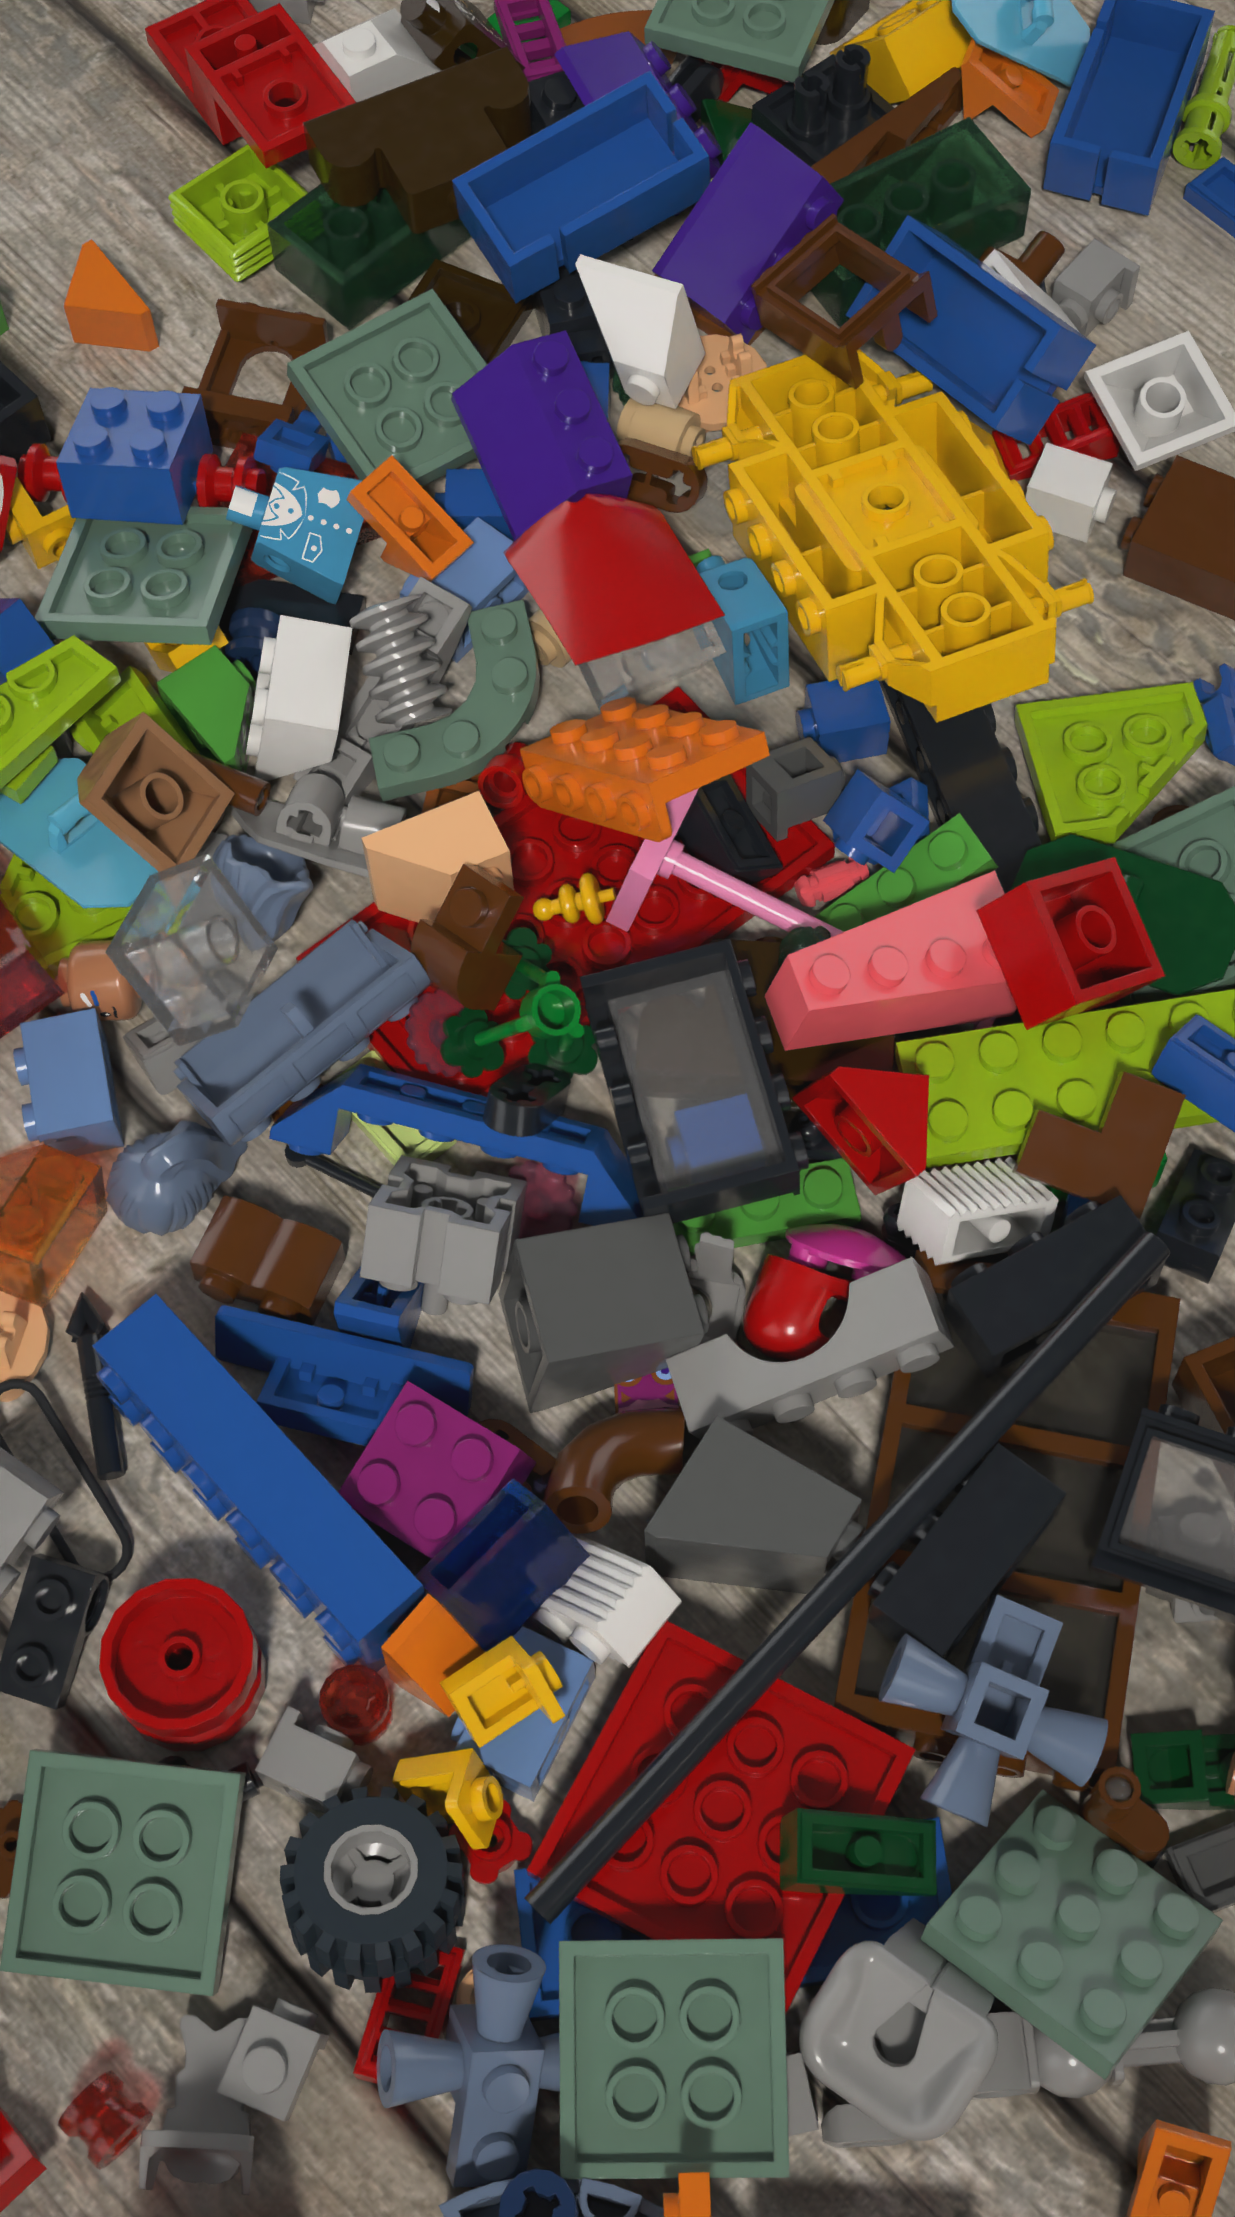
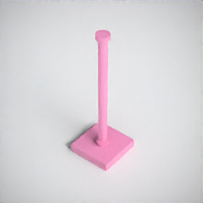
[606,788,996,1030]

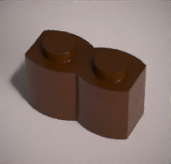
[190,1196,345,1326]

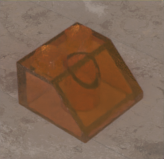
[0,1144,108,1308]

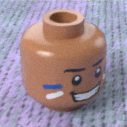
[58,940,154,1021]

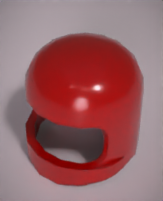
[743,1254,855,1362]

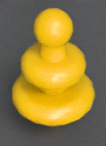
[533,873,616,925]

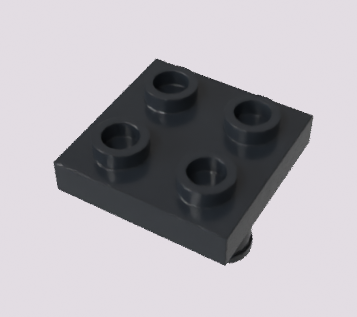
[751,44,894,167]

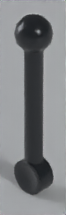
[285,1144,380,1198]

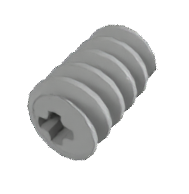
[349,594,453,728]

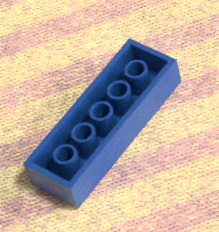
[92,1294,426,1677]

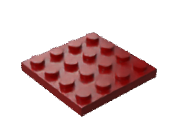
[526,1621,916,2016]

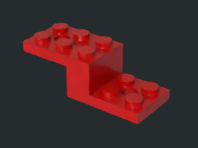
[145,0,356,169]

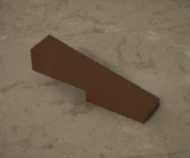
[811,67,963,222]

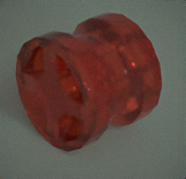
[319,1664,394,1746]
[58,2070,153,2170]

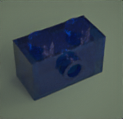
[415,1478,590,1652]

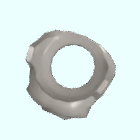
[139,2015,255,2195]

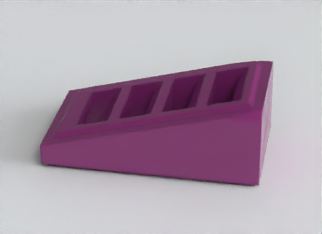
[494,0,566,82]

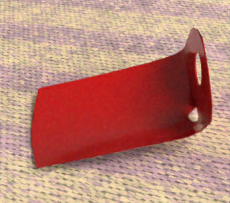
[503,493,725,666]

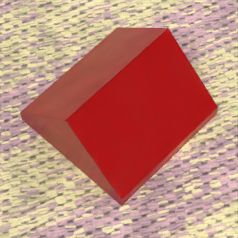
[792,1066,929,1195]

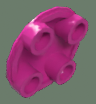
[785,1224,907,1280]

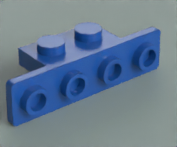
[215,1305,474,1446]

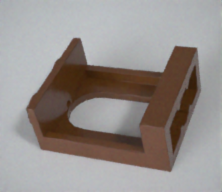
[182,298,329,453]

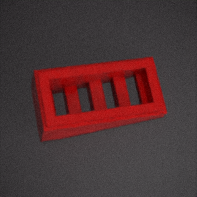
[992,392,1120,481]
[353,1946,466,2084]

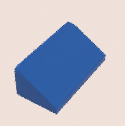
[1152,1014,1235,1132]

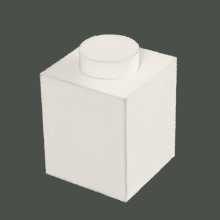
[1025,443,1117,543]

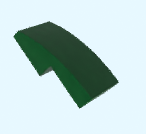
[1130,1729,1235,1810]

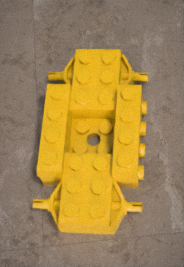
[691,349,1094,723]

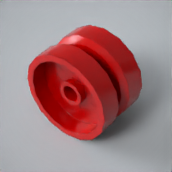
[99,1578,266,1751]

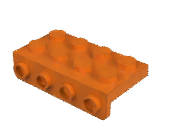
[520,697,770,842]

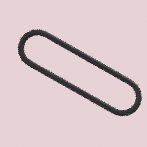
[0,1379,132,1581]

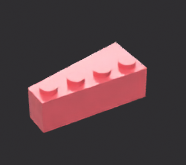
[764,870,1017,1051]

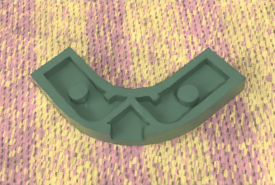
[369,599,540,801]

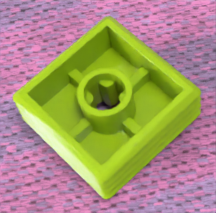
[168,144,321,282]

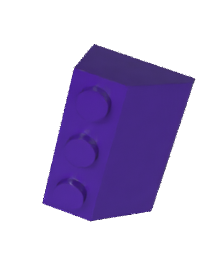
[554,31,723,216]
[652,122,844,344]
[451,330,633,541]

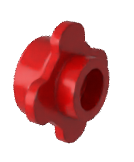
[449,1799,533,1885]

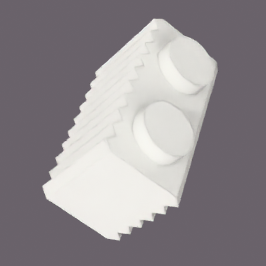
[897,1156,1058,1266]
[522,1533,682,1668]

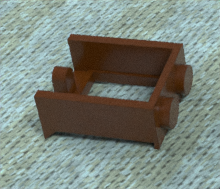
[751,213,938,389]

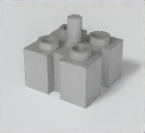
[360,1155,527,1315]

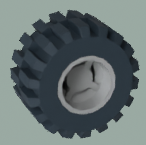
[280,1786,466,1993]

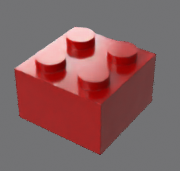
[976,857,1165,1030]

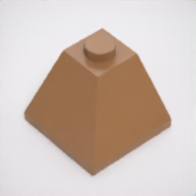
[77,712,235,885]

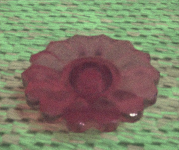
[405,989,464,1077]
[508,1160,577,1239]

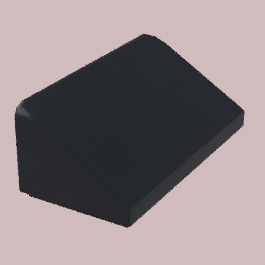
[678,774,783,897]

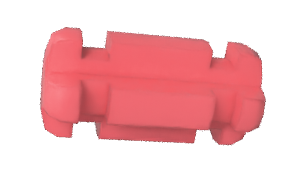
[794,857,870,907]

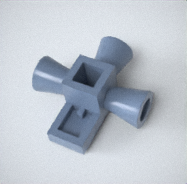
[879,1595,1108,1827]
[376,1944,560,2188]

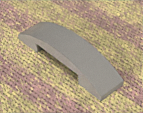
[293,577,472,806]

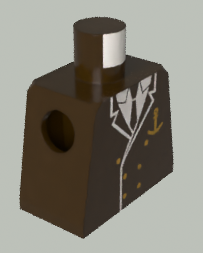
[400,0,525,71]

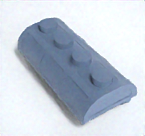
[173,919,431,1147]

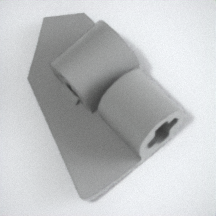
[231,773,407,878]

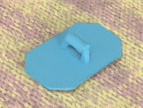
[951,0,1091,87]
[0,758,165,908]

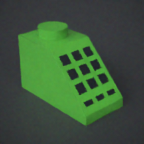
[157,645,256,773]

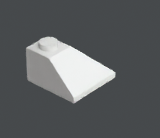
[313,8,442,102]
[575,254,705,409]
[1084,331,1235,471]

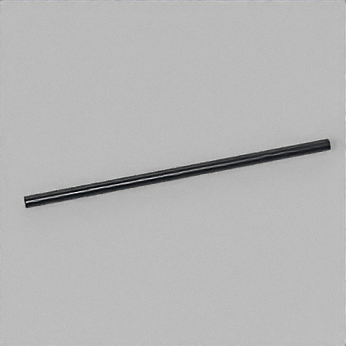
[524,1231,1171,1924]

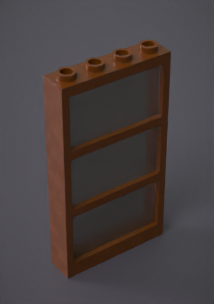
[834,1250,1181,1792]

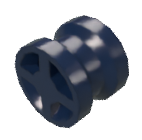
[224,607,280,680]
[499,2169,579,2217]

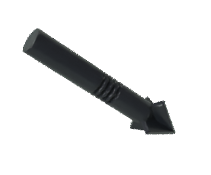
[65,1292,125,1480]

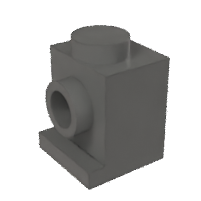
[746,737,845,842]

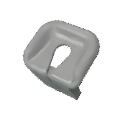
[799,1918,999,2141]

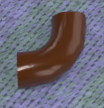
[543,1407,685,1534]

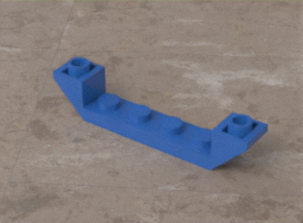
[269,1064,643,1226]

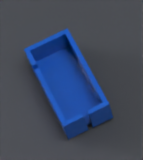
[1043,0,1215,216]
[452,70,710,303]
[846,215,1096,445]

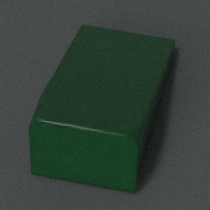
[780,1808,937,1897]

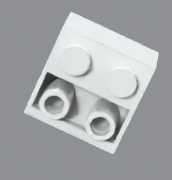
[246,615,352,781]

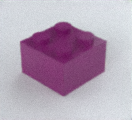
[338,1381,537,1579]

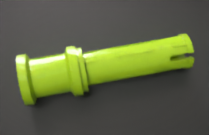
[1173,25,1235,170]

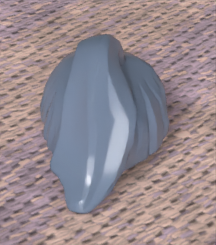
[212,834,313,949]
[106,1120,248,1236]

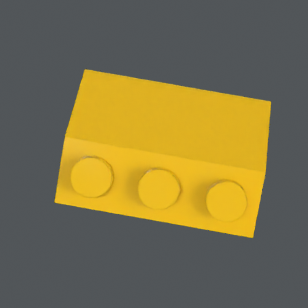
[830,0,972,104]

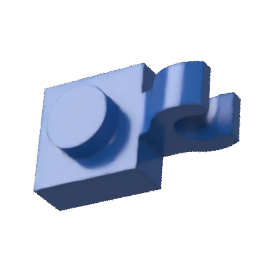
[254,409,330,473]
[1194,663,1235,766]

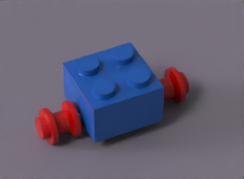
[18,387,267,525]

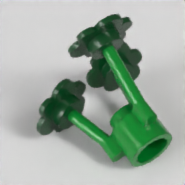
[440,926,598,1080]

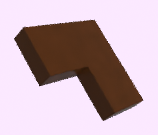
[1012,1071,1186,1219]

